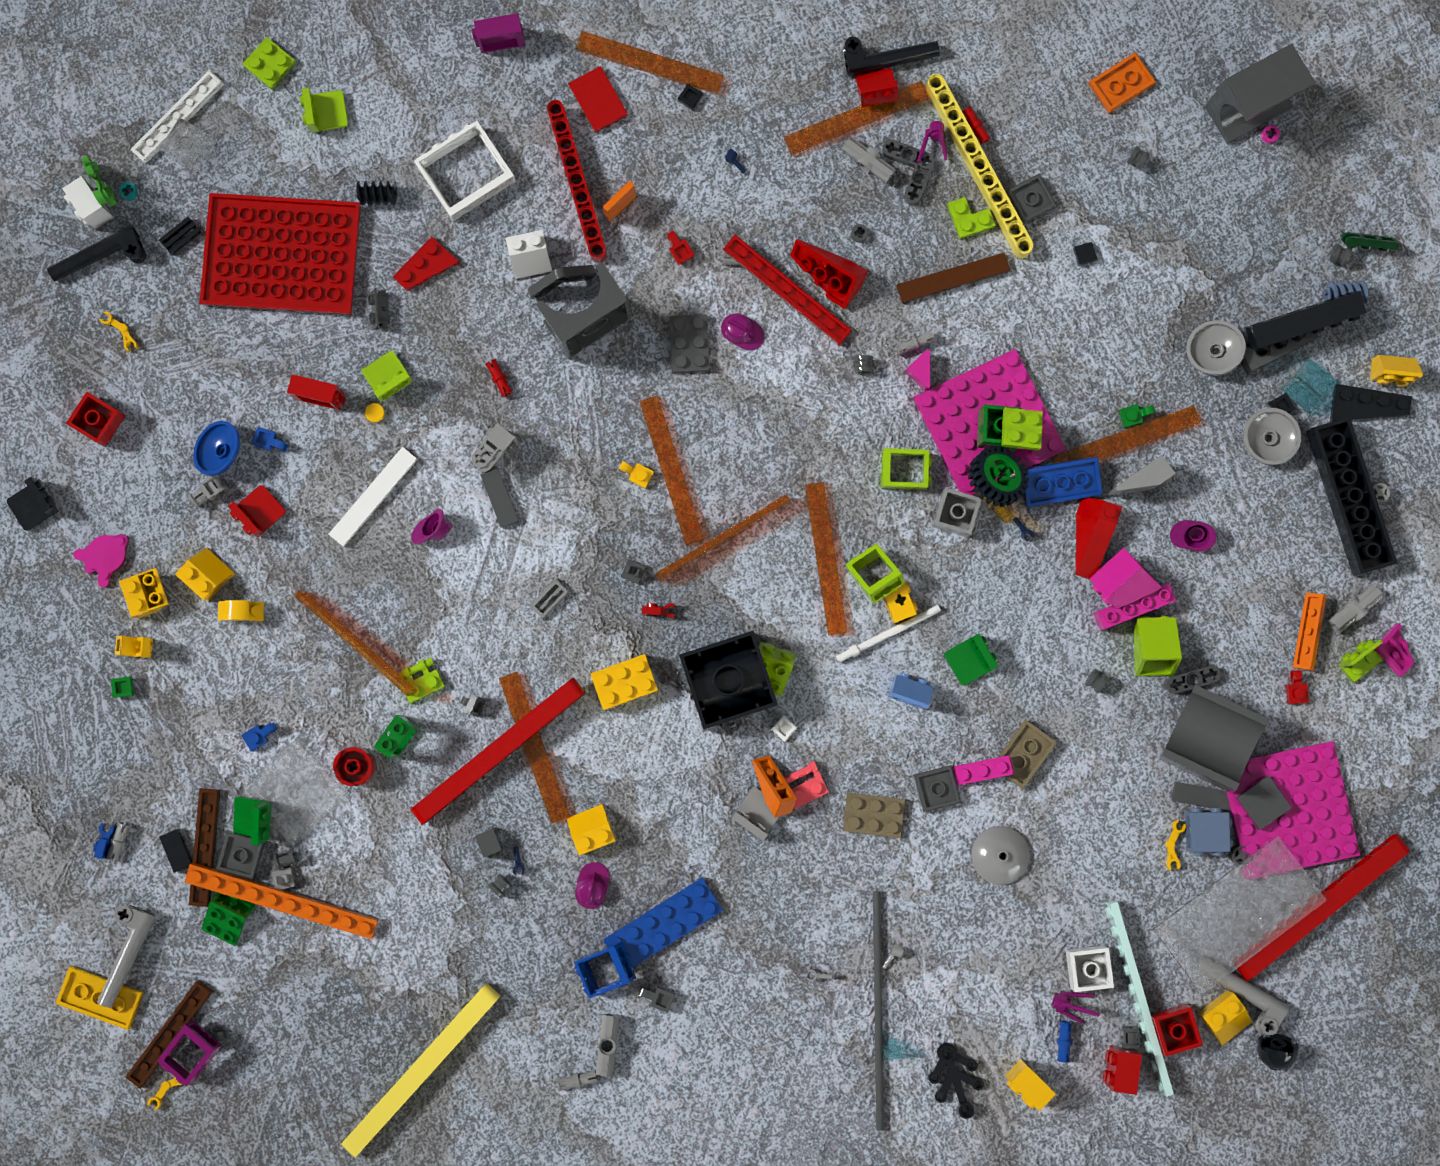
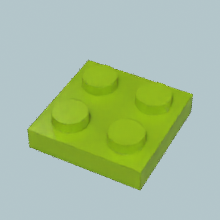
[242,37,296,90]
[1001,407,1043,451]

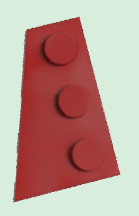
[393,236,460,291]

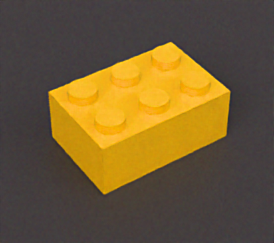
[590,654,659,711]

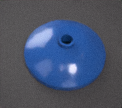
[193,421,240,476]

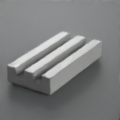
[530,579,570,620]

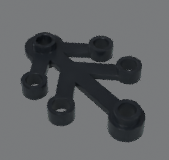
[928,1042,984,1119]

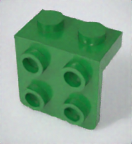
[944,633,999,686]
[233,796,271,846]

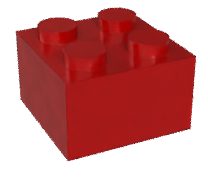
[66,392,126,447]
[1151,1004,1203,1057]
[1103,1045,1142,1095]

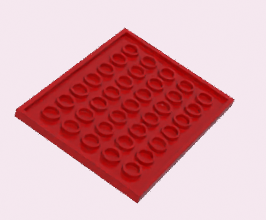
[199,193,361,315]

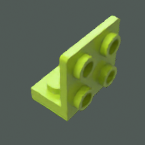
[361,350,413,402]
[1337,639,1383,683]

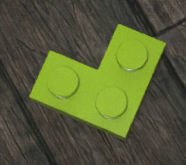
[947,197,996,240]

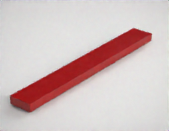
[723,234,852,346]

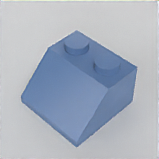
[888,673,933,710]

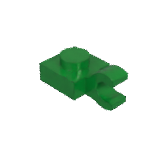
[1118,404,1155,428]

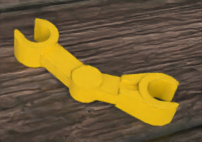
[99,312,139,353]
[1165,820,1186,870]
[147,1070,190,1110]

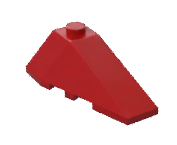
[790,239,868,309]
[1075,497,1122,580]

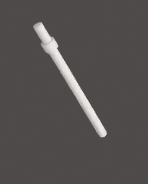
[835,605,941,663]

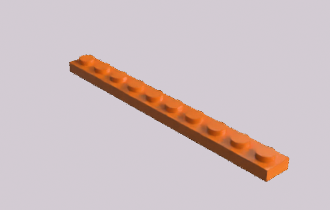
[185,862,378,939]

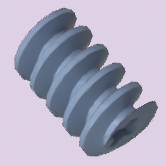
[1324,281,1368,304]

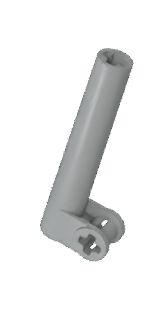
[97,905,156,1008]
[1195,955,1289,1035]

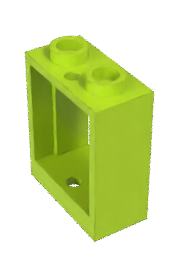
[881,448,933,490]
[845,543,905,605]

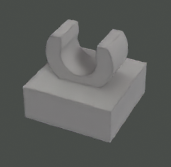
[271,867,296,889]

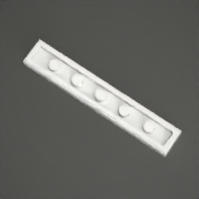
[130,70,224,164]
[329,447,418,547]

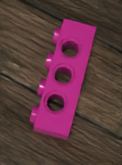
[1093,583,1176,631]

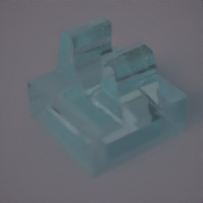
[883,1039,904,1061]

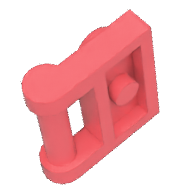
[783,761,829,809]

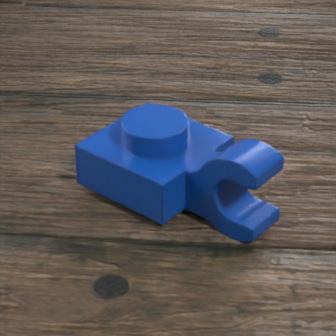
[251,426,288,452]
[241,723,278,751]
[93,823,116,859]

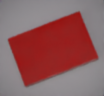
[568,66,628,133]

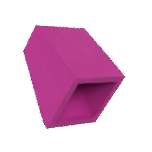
[1090,548,1162,609]

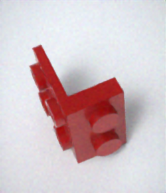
[856,68,899,107]
[228,485,286,537]

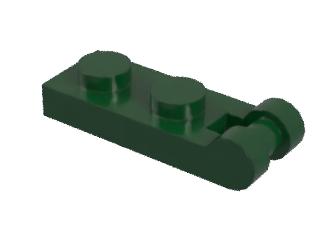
[1341,232,1400,252]

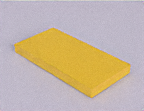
[55,966,144,1030]

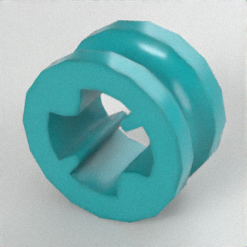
[119,182,138,201]

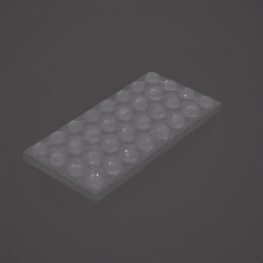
[1153,836,1327,994]

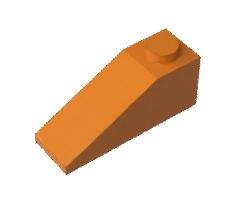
[752,755,797,818]

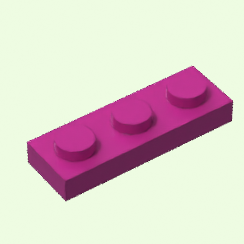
[953,755,1014,786]

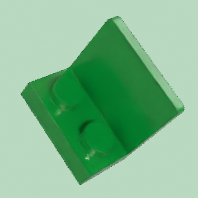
[201,893,256,946]

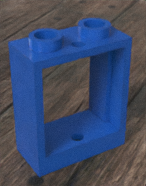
[574,942,636,999]

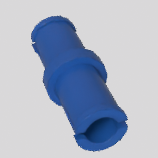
[1057,1020,1073,1063]

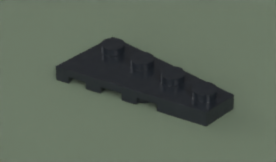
[1329,384,1412,422]

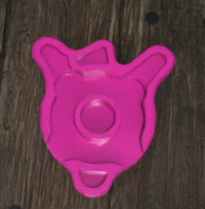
[73,534,129,588]

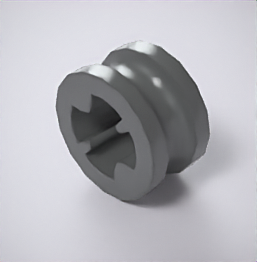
[851,224,868,243]

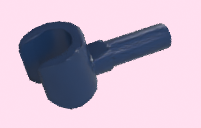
[725,149,746,174]
[1013,517,1035,541]
[513,847,525,875]

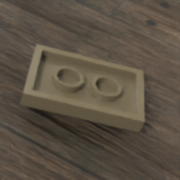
[998,719,1057,789]
[843,792,905,838]

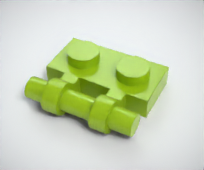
[396,657,446,704]

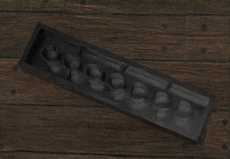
[1306,417,1398,576]

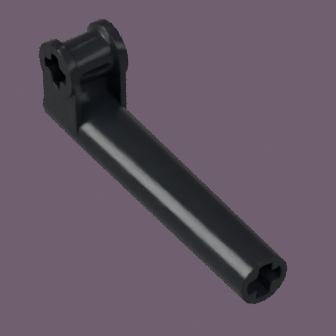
[843,37,940,76]
[47,225,147,281]

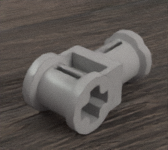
[188,475,229,509]

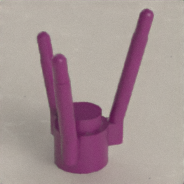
[917,121,948,163]
[1052,991,1100,1024]

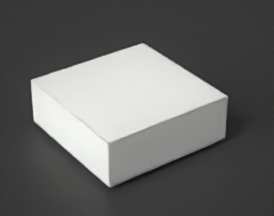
[771,715,798,742]

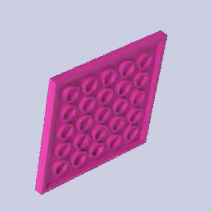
[913,349,1066,495]
[1226,741,1360,879]

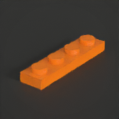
[1292,593,1327,671]

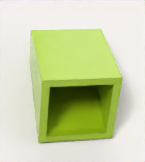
[1134,616,1182,676]

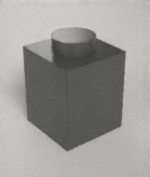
[475,828,504,859]

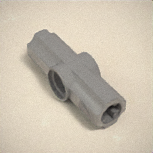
[841,136,896,184]
[1328,584,1383,633]
[596,1014,619,1077]

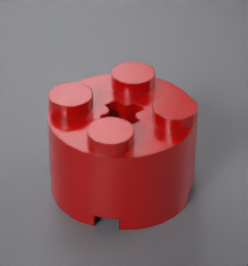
[333,747,376,786]

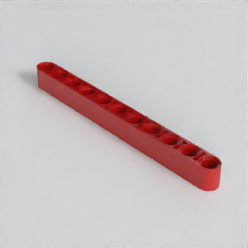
[410,677,586,825]
[1233,833,1410,981]

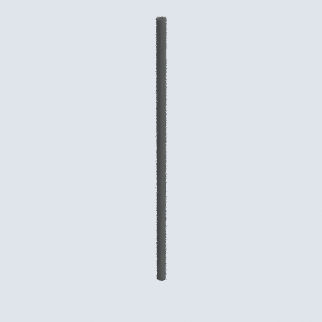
[873,891,884,1131]

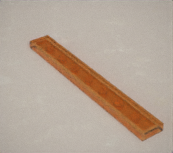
[576,31,724,95]
[784,81,929,155]
[639,396,704,545]
[1051,405,1201,464]
[805,482,847,636]
[656,495,790,582]
[294,590,417,696]
[499,672,570,823]

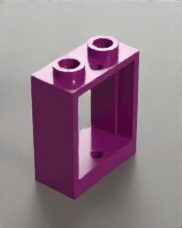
[472,13,526,53]
[157,1020,223,1087]

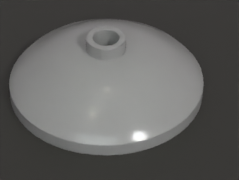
[1187,320,1246,376]
[1243,408,1301,465]
[971,826,1030,885]

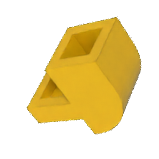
[218,600,264,622]
[114,636,153,658]

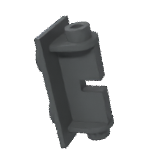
[368,288,390,330]

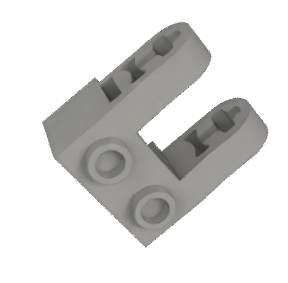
[472,423,519,473]

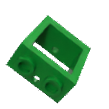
[374,715,420,758]

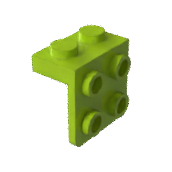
[300,88,348,133]
[759,642,797,696]

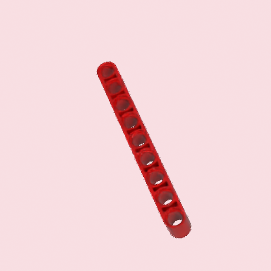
[547,100,607,263]

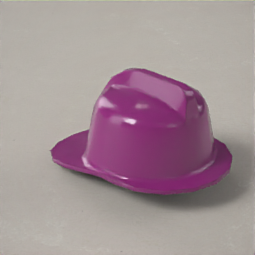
[721,313,764,350]
[411,509,453,544]
[1170,520,1216,551]
[575,862,609,909]

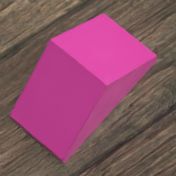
[906,350,930,391]

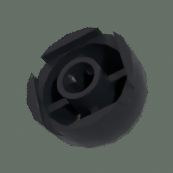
[1257,1034,1299,1071]

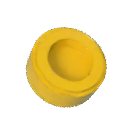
[365,403,385,423]

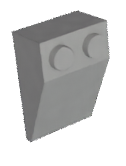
[1107,455,1176,496]

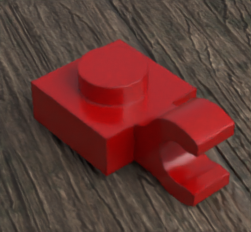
[667,230,695,266]
[642,603,675,618]
[1286,670,1309,704]

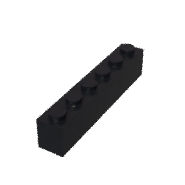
[1245,291,1366,352]

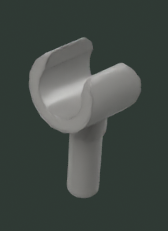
[882,945,904,969]
[806,968,833,981]

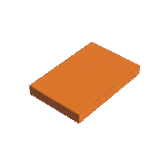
[1088,52,1156,114]

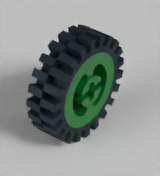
[968,446,1029,507]

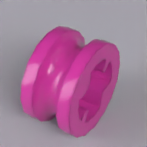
[1261,125,1280,144]

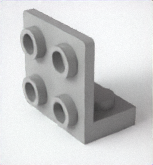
[731,786,780,841]

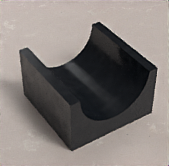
[679,630,778,730]

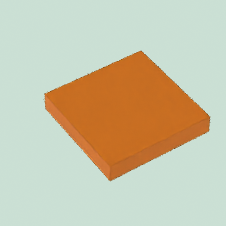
[603,181,636,222]

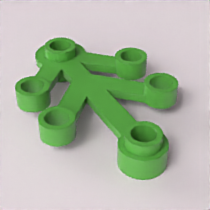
[81,155,118,206]

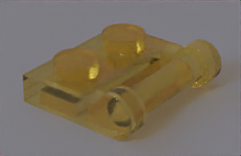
[979,493,1014,523]

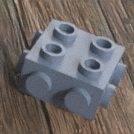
[1185,808,1233,856]

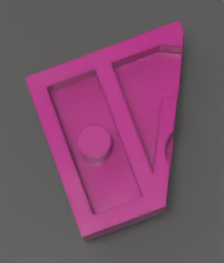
[1374,623,1414,677]

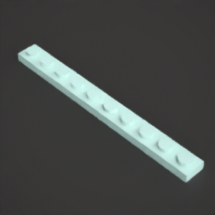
[1105,900,1174,1097]

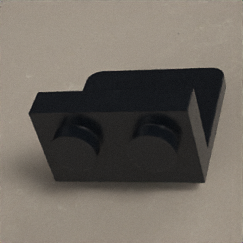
[7,477,59,531]

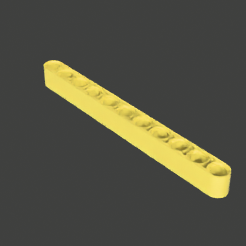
[926,74,1033,259]
[341,983,501,1158]

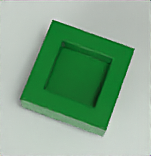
[111,676,134,698]

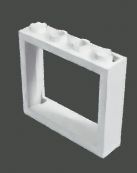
[414,121,516,221]

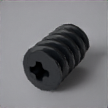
[356,181,398,205]

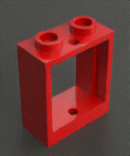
[287,374,346,410]

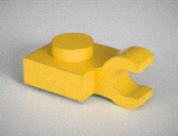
[619,461,654,489]

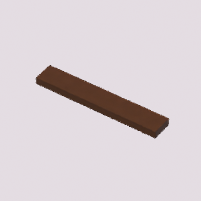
[896,252,1010,303]
[189,788,220,907]
[125,980,214,1089]

